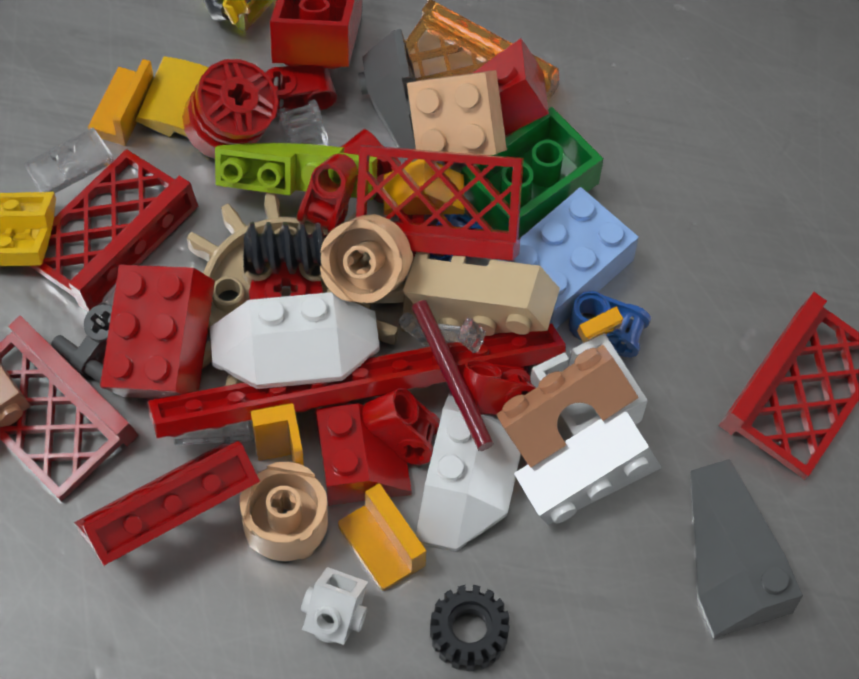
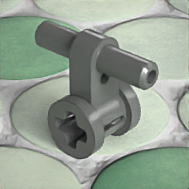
[51,304,112,383]

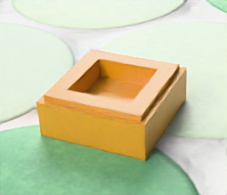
[577,306,623,343]

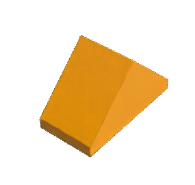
[384,159,464,215]

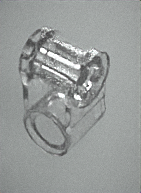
[277,100,329,146]

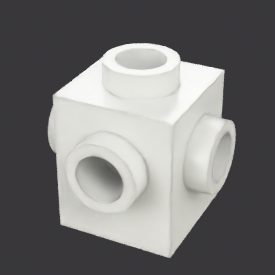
[301,567,368,645]

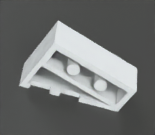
[514,408,662,525]

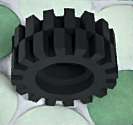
[430,585,510,671]

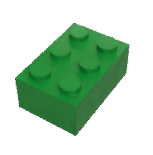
[461,107,604,238]

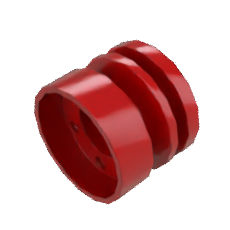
[182,59,279,159]

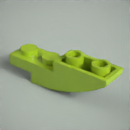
[215,143,377,200]

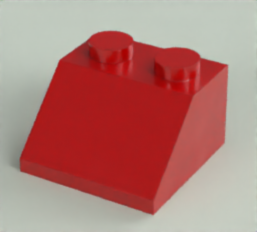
[316,403,412,506]

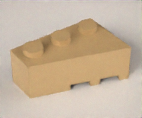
[403,252,560,337]

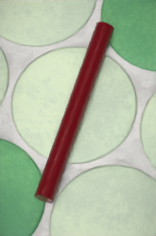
[412,300,494,451]

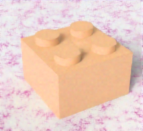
[407,70,507,162]

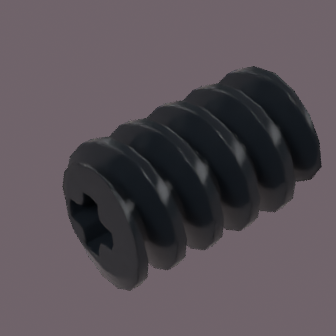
[243,222,327,275]

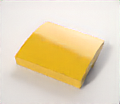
[135,56,209,138]
[0,192,56,266]

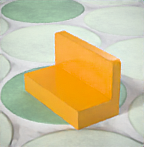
[88,59,154,146]
[251,403,304,466]
[338,483,427,591]

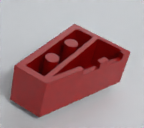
[443,38,549,164]

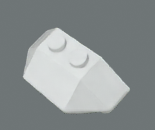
[210,292,379,389]
[416,391,521,552]

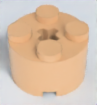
[320,214,413,303]
[240,462,328,561]

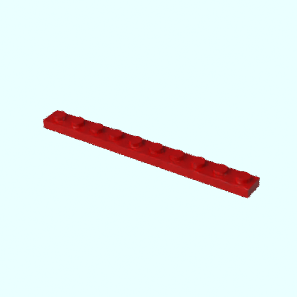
[148,323,566,438]

